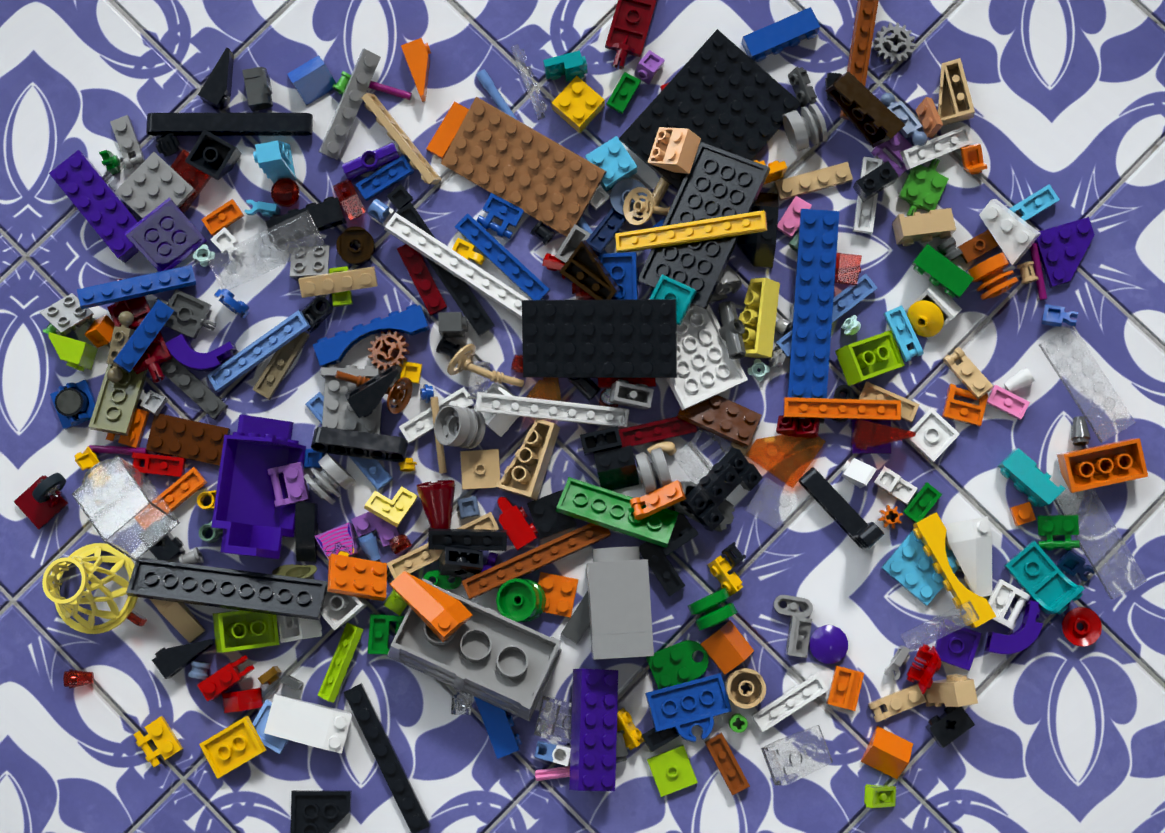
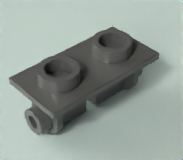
[788,66,817,109]

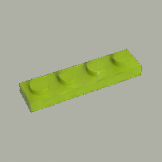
[318,622,364,703]

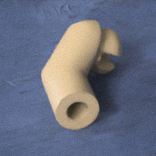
[647,440,677,456]

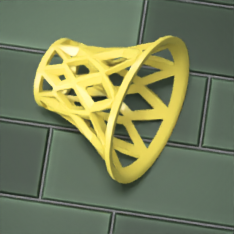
[42,543,138,634]

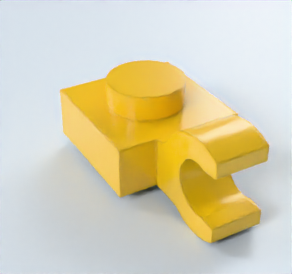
[452,238,485,265]

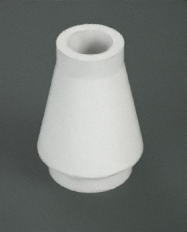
[1004,368,1035,392]

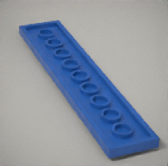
[787,209,839,398]

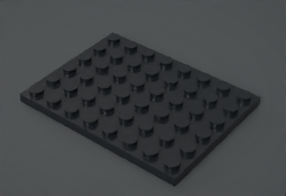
[619,29,802,191]

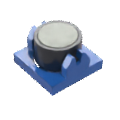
[50,379,96,430]

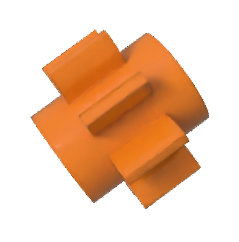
[878,505,903,529]

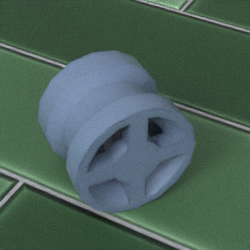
[188,661,211,680]

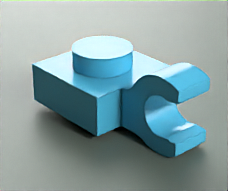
[244,200,280,217]

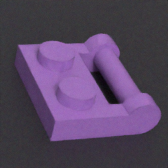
[871,132,914,178]
[267,462,310,507]

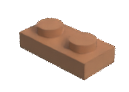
[915,97,943,138]

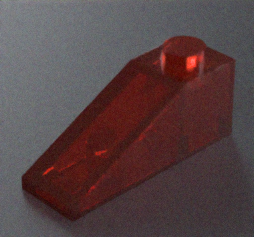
[851,419,916,450]

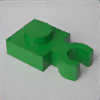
[99,150,121,175]

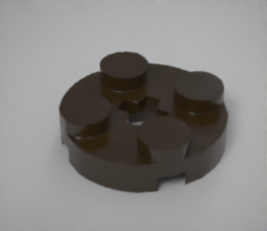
[336,226,375,265]

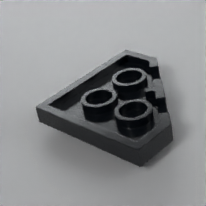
[290,790,352,833]

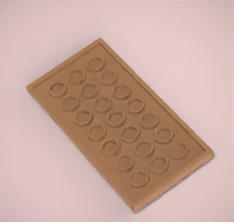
[441,97,607,237]

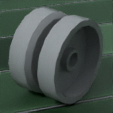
[635,447,672,494]

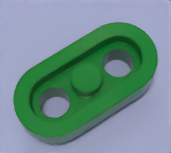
[423,570,462,590]

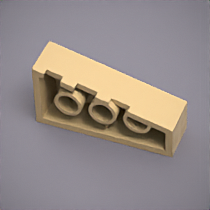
[495,418,560,501]

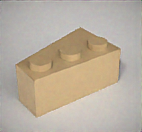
[938,58,975,126]
[924,674,978,707]

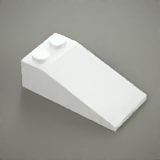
[264,694,352,754]

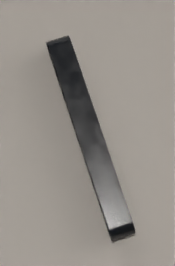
[146,113,313,136]

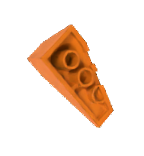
[389,571,473,642]

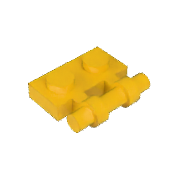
[133,716,183,768]

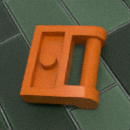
[942,384,988,427]

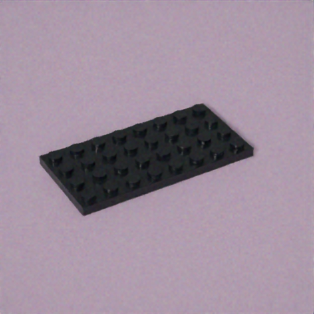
[637,142,770,309]
[522,299,677,378]

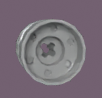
[783,103,828,152]
[434,405,486,449]
[303,453,356,505]

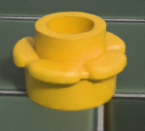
[398,458,417,472]

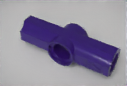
[342,142,399,181]

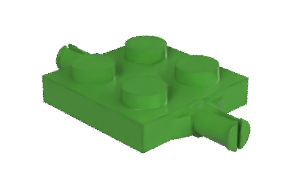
[898,158,949,216]

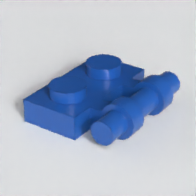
[477,193,524,239]

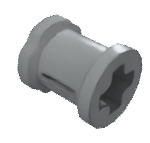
[178,547,204,564]

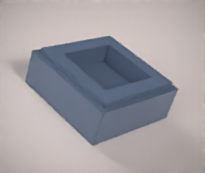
[457,496,480,519]

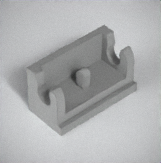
[785,616,812,658]

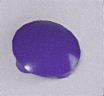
[810,625,848,664]

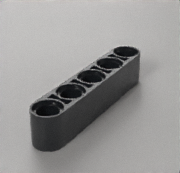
[311,427,408,462]

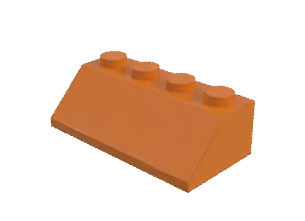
[1057,438,1148,493]

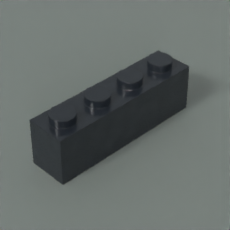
[265,197,347,246]

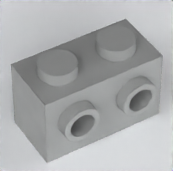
[608,379,654,410]

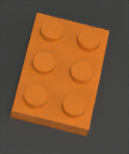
[327,553,387,601]

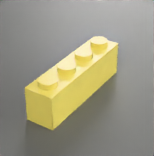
[739,278,780,358]

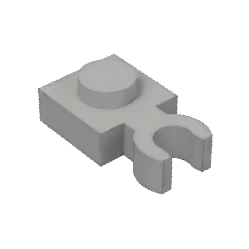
[138,388,168,416]

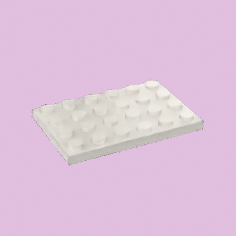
[666,304,748,411]

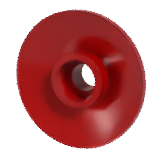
[1062,607,1102,647]

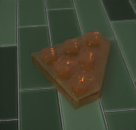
[745,435,826,489]

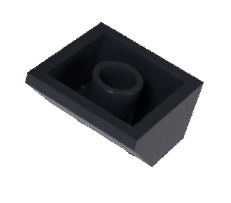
[185,130,242,180]
[593,445,639,491]

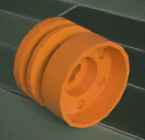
[967,252,1019,300]

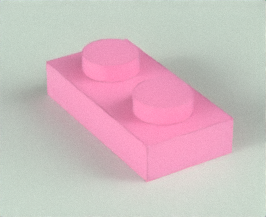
[777,196,812,238]
[987,385,1030,420]

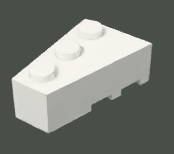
[979,199,1041,265]

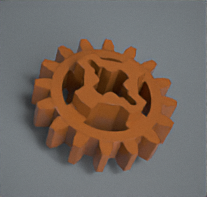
[368,330,410,371]

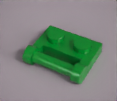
[368,614,405,655]

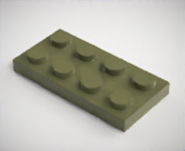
[89,364,148,436]

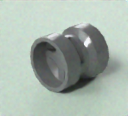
[937,237,963,261]

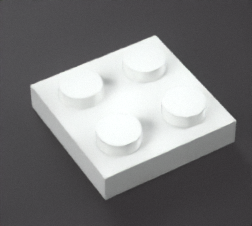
[904,408,960,462]

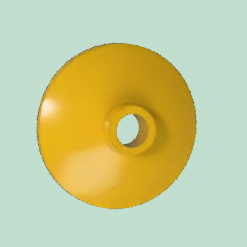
[907,300,944,337]

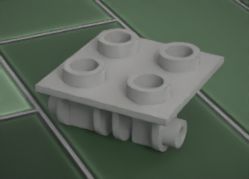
[290,245,330,280]
[40,293,94,336]

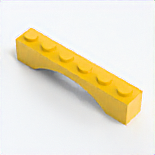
[913,512,996,628]

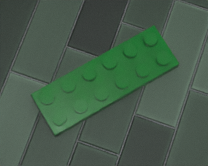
[556,477,679,548]

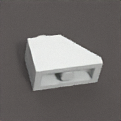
[841,458,877,488]

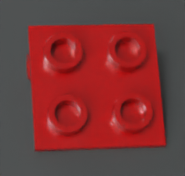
[907,644,942,694]

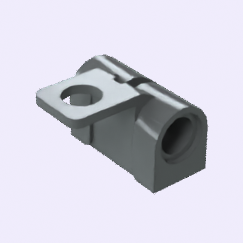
[242,67,273,112]

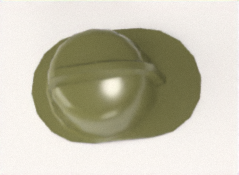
[272,564,317,579]

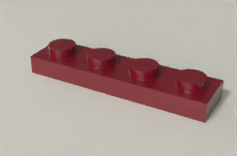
[397,244,447,316]
[618,416,697,447]

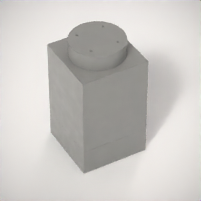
[586,546,654,660]

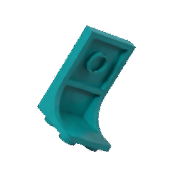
[1004,541,1085,614]

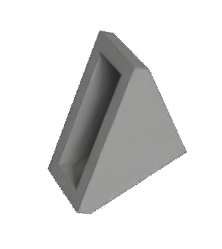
[555,224,591,263]

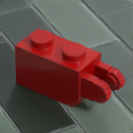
[497,497,538,551]
[197,655,255,701]

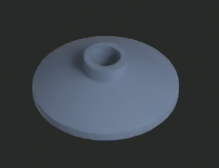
[610,178,647,215]

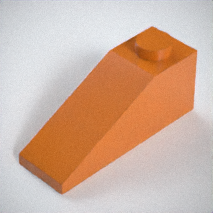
[401,38,431,102]

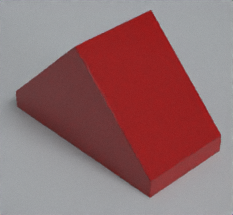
[222,688,263,713]

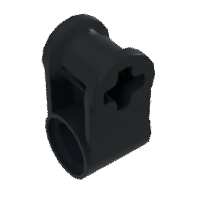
[301,297,333,333]

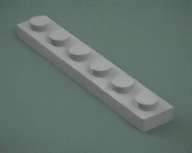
[319,48,381,160]

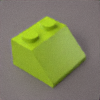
[48,332,98,372]

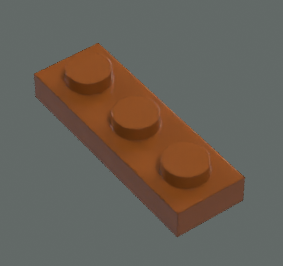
[704,732,750,795]

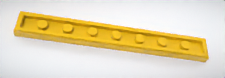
[615,211,767,253]

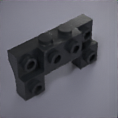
[682,447,763,532]

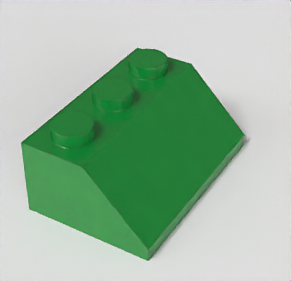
[912,244,974,299]

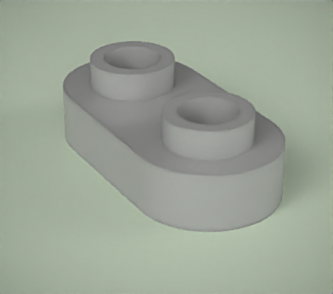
[773,595,813,618]

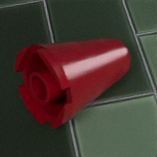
[417,480,455,529]

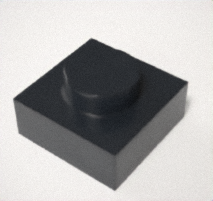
[387,184,414,210]

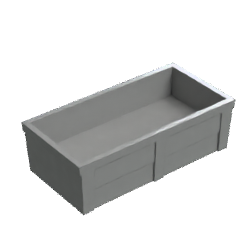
[387,579,562,722]

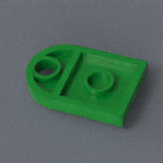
[646,640,709,689]

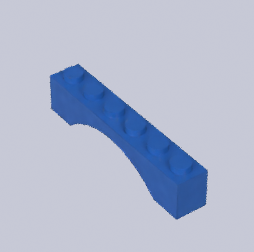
[313,304,430,367]

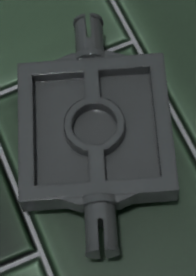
[154,289,216,339]

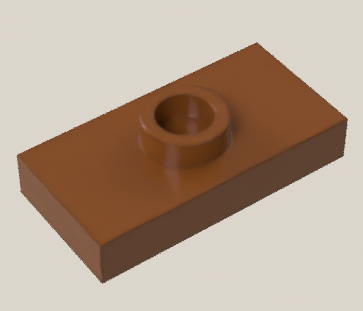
[957,229,999,264]

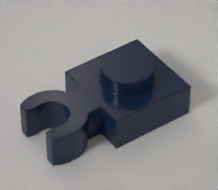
[1057,550,1095,581]

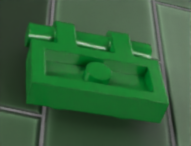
[1037,514,1080,551]

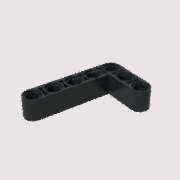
[798,467,884,550]

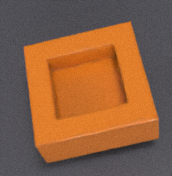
[1010,501,1036,526]

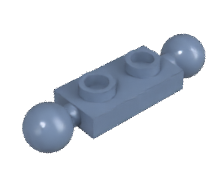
[880,93,928,146]

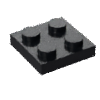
[527,490,576,540]

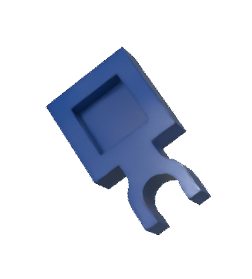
[1042,304,1078,327]

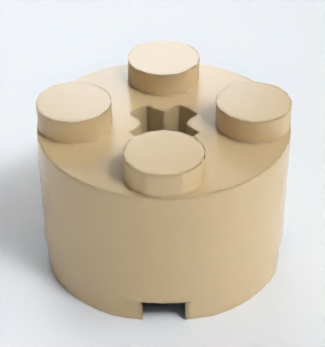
[725,668,766,709]

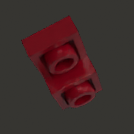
[776,415,820,438]

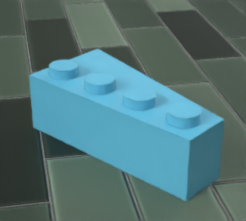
[253,140,296,184]

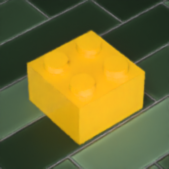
[552,76,605,133]

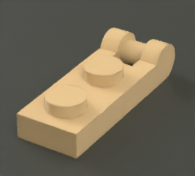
[943,347,993,400]
[868,683,927,722]

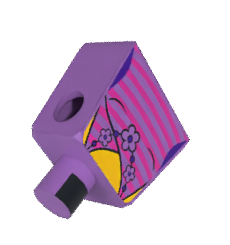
[315,522,358,560]

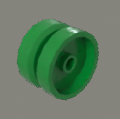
[496,578,546,622]
[687,588,738,631]

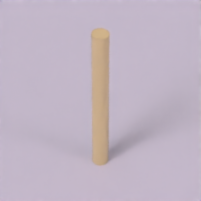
[430,396,447,474]

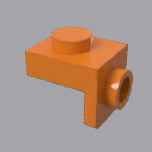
[960,143,987,175]

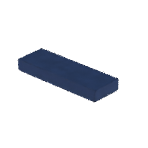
[586,207,627,257]

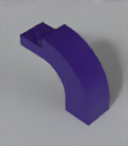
[165,334,237,372]
[984,601,1043,654]

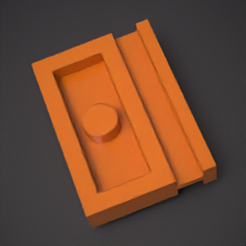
[826,666,864,711]

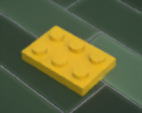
[199,716,266,779]

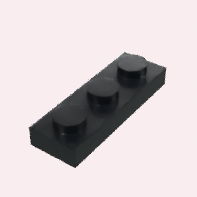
[639,541,685,597]

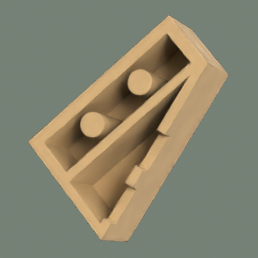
[892,208,956,246]

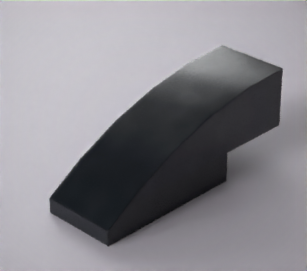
[295,502,318,562]

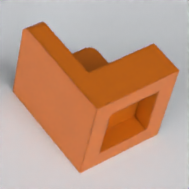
[84,315,115,348]

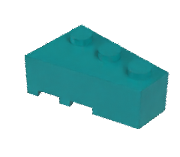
[998,448,1066,507]

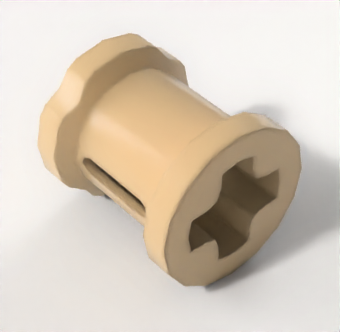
[1016,261,1039,285]

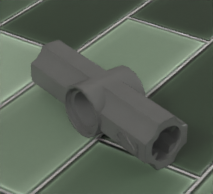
[718,301,746,360]

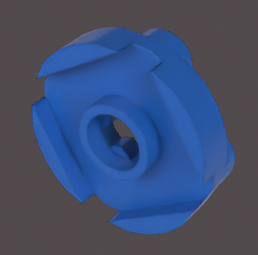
[214,288,250,319]

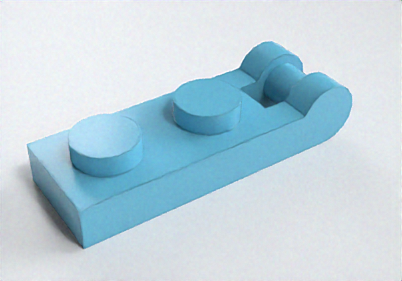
[1009,184,1060,221]
[884,305,924,362]

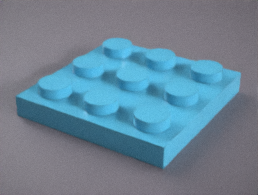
[881,530,960,606]

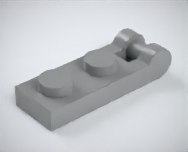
[110,115,145,169]

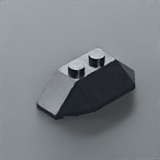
[737,192,779,268]

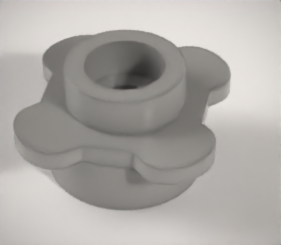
[768,349,785,367]

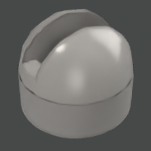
[775,319,791,335]

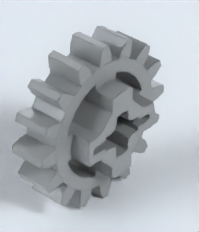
[873,22,915,64]

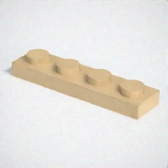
[775,162,853,201]
[298,266,378,298]

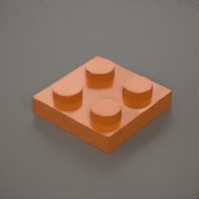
[538,572,578,618]

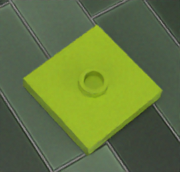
[647,745,698,797]

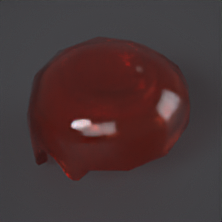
[271,178,300,207]

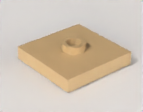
[460,449,501,490]

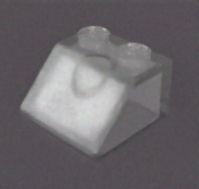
[534,696,572,743]

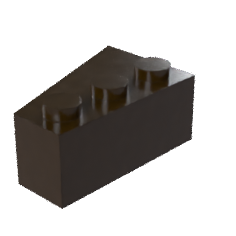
[560,240,620,300]

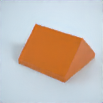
[700,620,754,675]
[860,726,913,779]

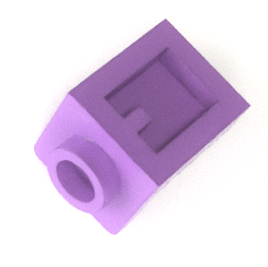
[634,50,665,84]

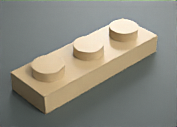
[858,381,920,423]

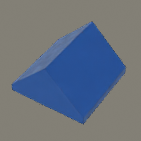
[287,55,337,106]

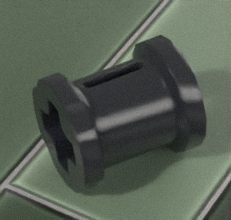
[530,221,555,245]
[436,337,461,359]
[721,542,746,567]

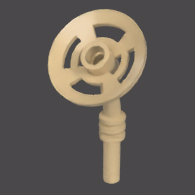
[623,187,671,225]
[447,344,524,387]

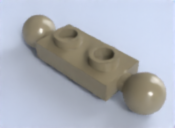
[107,311,135,383]

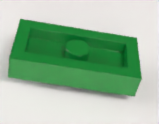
[606,72,641,114]
[902,482,942,523]

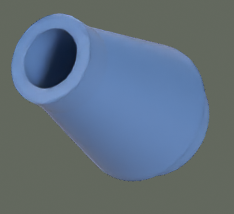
[358,532,381,561]

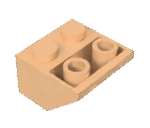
[648,127,701,174]

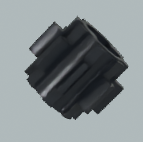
[156,133,180,157]

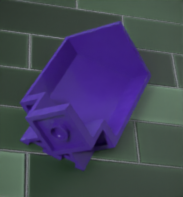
[211,415,306,559]

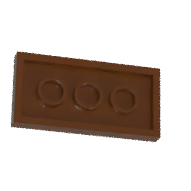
[677,395,762,449]
[146,414,230,466]

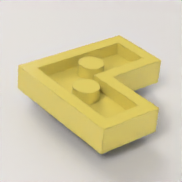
[364,486,418,527]

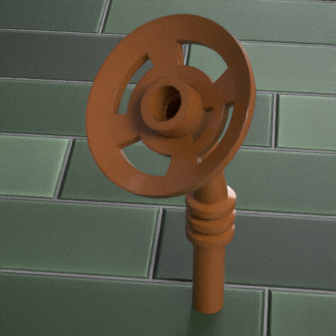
[335,370,413,414]

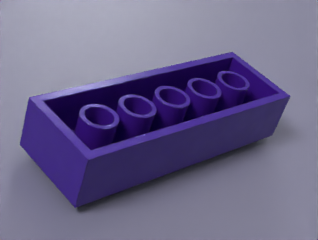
[49,150,139,263]
[569,669,618,791]

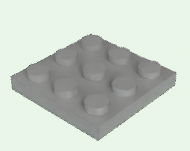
[115,152,196,218]
[322,376,382,434]

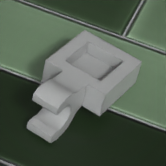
[884,645,910,681]

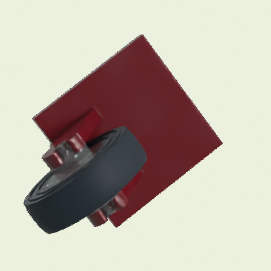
[14,473,68,530]

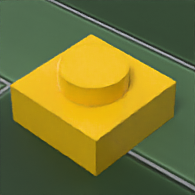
[400,361,423,384]

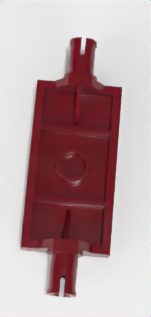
[605,0,657,69]
[107,279,172,383]

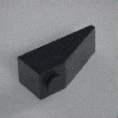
[198,47,234,111]
[345,365,399,418]
[152,639,215,679]

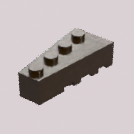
[825,71,905,148]

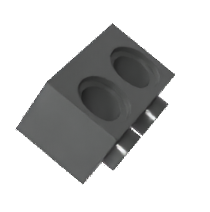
[438,312,468,338]

